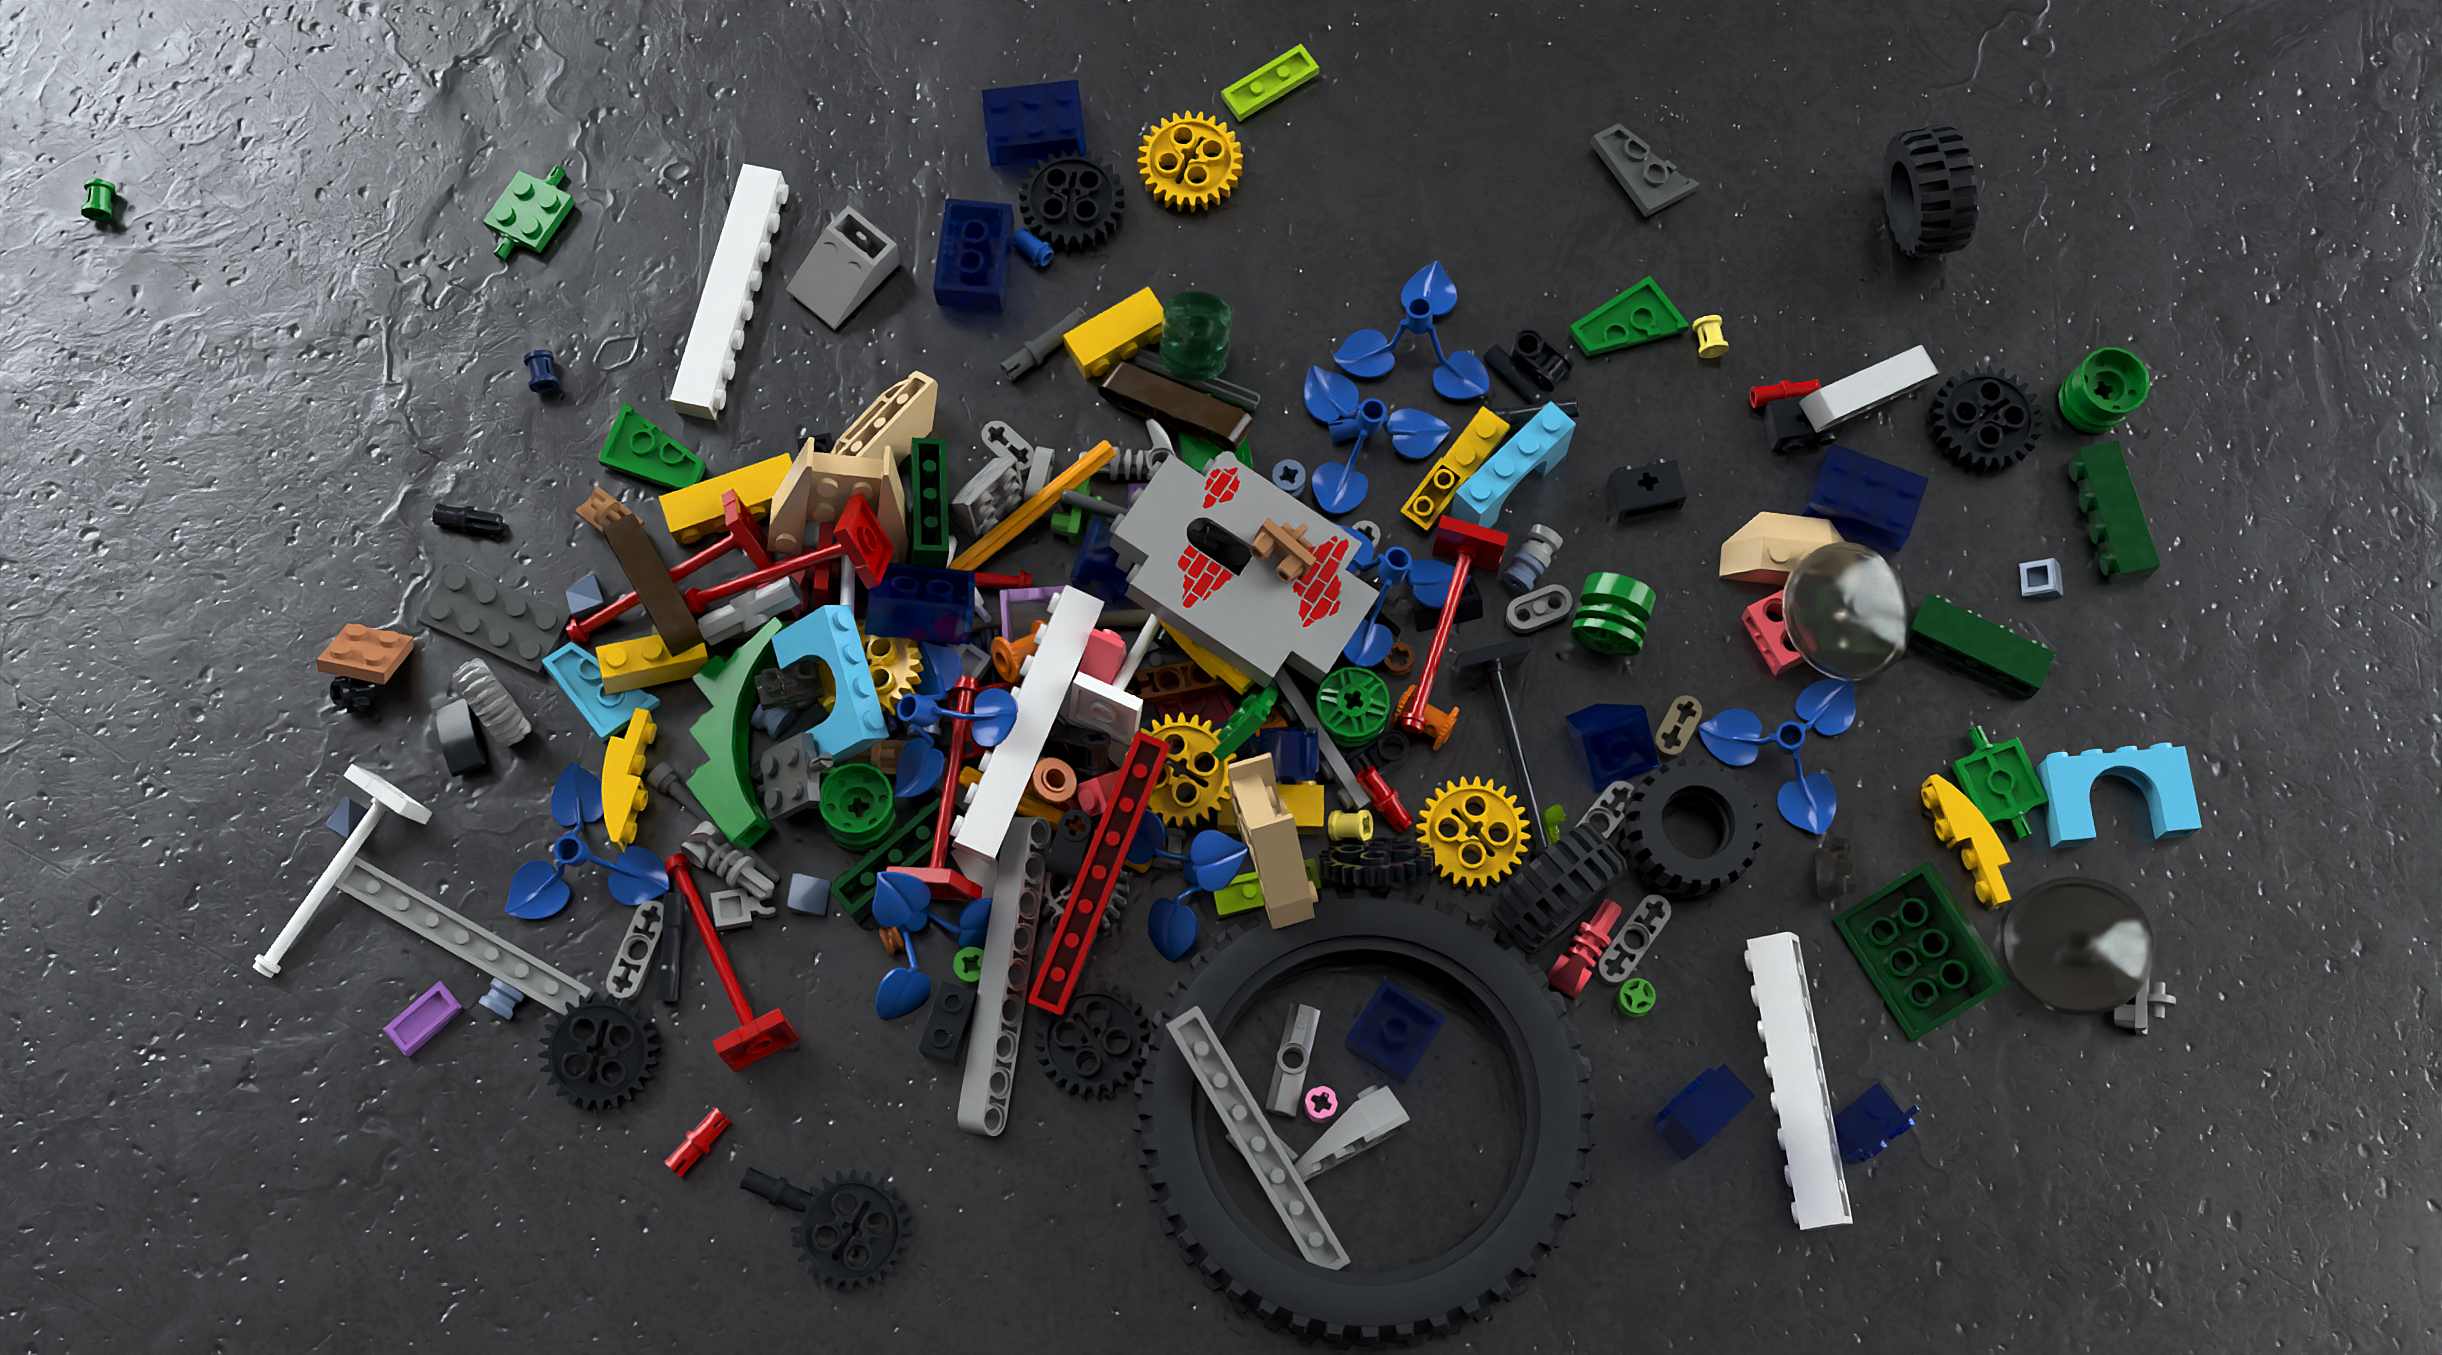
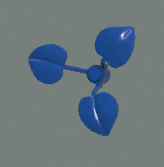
[1334,261,1489,400]
[1304,365,1451,514]
[1328,520,1471,668]
[894,642,1018,798]
[1699,677,1856,835]
[505,762,670,919]
[1127,809,1250,962]
[872,872,993,1019]

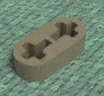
[1653,695,1702,759]

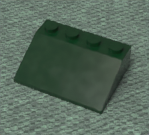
[1833,862,2011,1042]

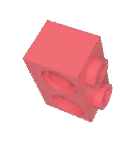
[1741,590,1818,676]

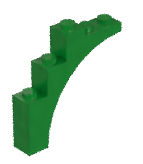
[686,617,789,850]

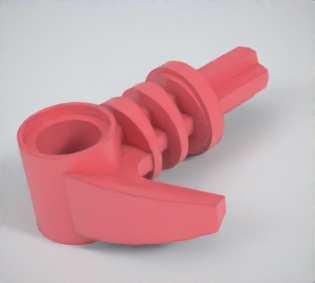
[1547,899,1622,1000]

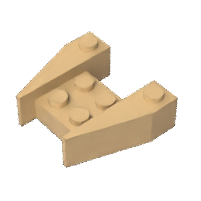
[767,437,910,565]
[1228,753,1318,930]

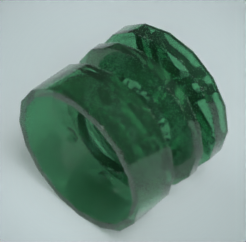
[1159,291,1234,381]

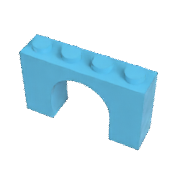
[1450,401,1576,528]
[771,605,889,767]
[2036,743,2202,849]

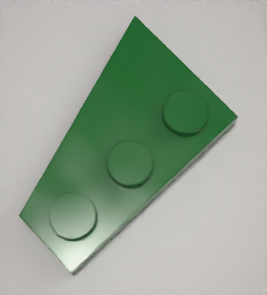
[1568,275,1690,357]
[597,402,706,491]
[1212,684,1279,762]

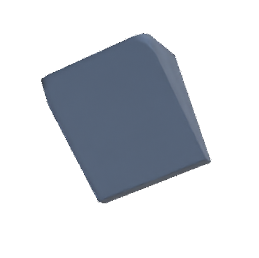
[2019,558,2063,598]
[787,873,831,917]

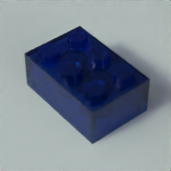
[981,80,1087,167]
[933,198,1015,311]
[1802,443,1929,552]
[864,563,975,645]
[1654,1063,1756,1160]

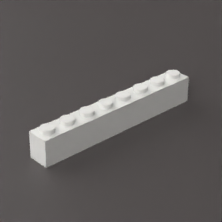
[670,164,789,420]
[949,585,1105,863]
[1745,931,1853,1231]

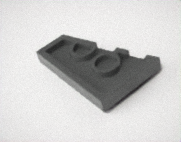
[1590,123,1700,217]

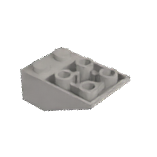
[786,205,902,330]
[948,456,1024,542]

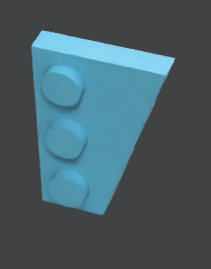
[542,642,660,743]

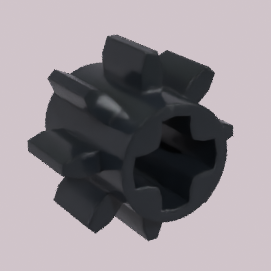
[330,676,375,713]

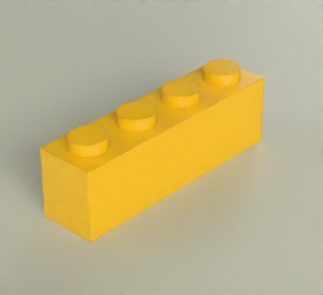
[659,453,793,544]

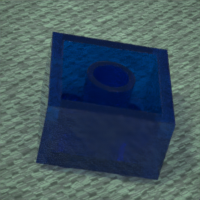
[1344,978,1447,1084]

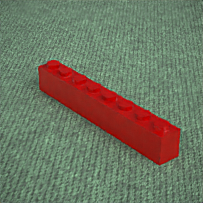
[1027,731,1171,1015]

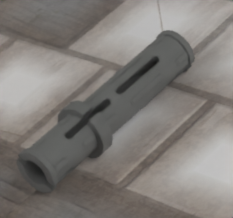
[999,307,1090,381]

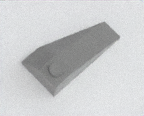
[1294,1085,1410,1182]

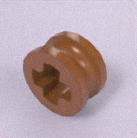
[1383,642,1414,676]
[877,926,906,957]

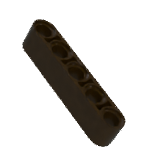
[1098,361,1254,453]
[602,513,705,657]

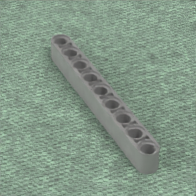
[957,817,1052,1136]

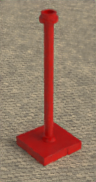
[566,488,775,644]
[682,492,895,613]
[1401,515,1509,734]
[814,523,1032,610]
[886,676,983,901]
[664,853,800,1073]

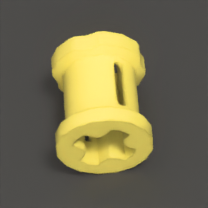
[1692,315,1729,358]
[1328,810,1373,841]

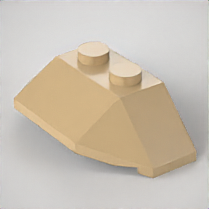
[830,371,938,468]
[1719,512,1859,589]

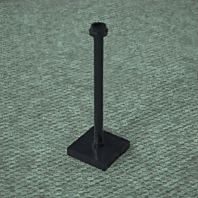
[1452,637,1551,859]

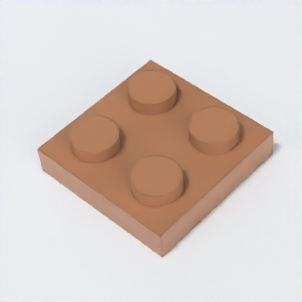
[317,623,414,685]

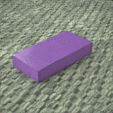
[383,981,465,1057]

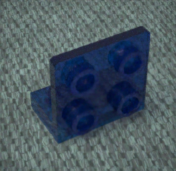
[1833,1083,1921,1163]

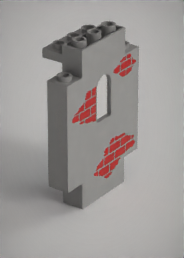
[1109,451,1380,689]

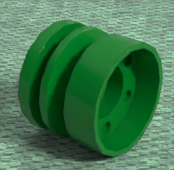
[2058,347,2150,433]
[1570,572,1656,656]
[1315,667,1390,753]
[818,763,898,851]

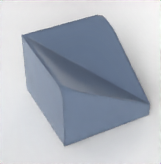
[566,574,608,621]
[325,796,368,840]

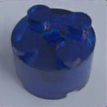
[1247,726,1320,783]

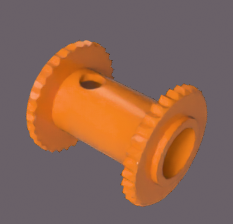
[991,620,1048,683]
[1390,684,1459,751]
[1023,757,1077,817]

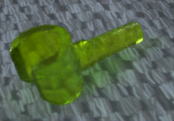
[1542,804,1566,844]

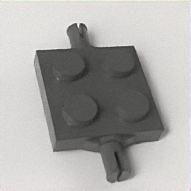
[754,732,833,821]

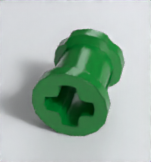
[81,178,116,221]

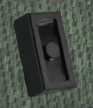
[1407,578,1483,632]

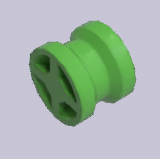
[953,947,984,987]
[1616,978,1656,1019]

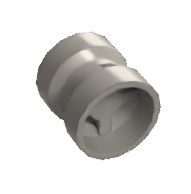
[1517,524,1563,571]

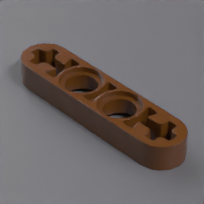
[1124,661,1234,706]

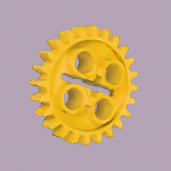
[1137,111,1243,212]
[810,617,924,716]
[1125,713,1237,829]
[1415,776,1531,891]

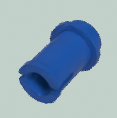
[1011,227,1054,267]
[1328,417,1366,443]

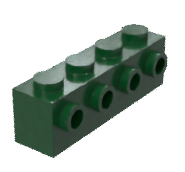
[829,797,956,924]

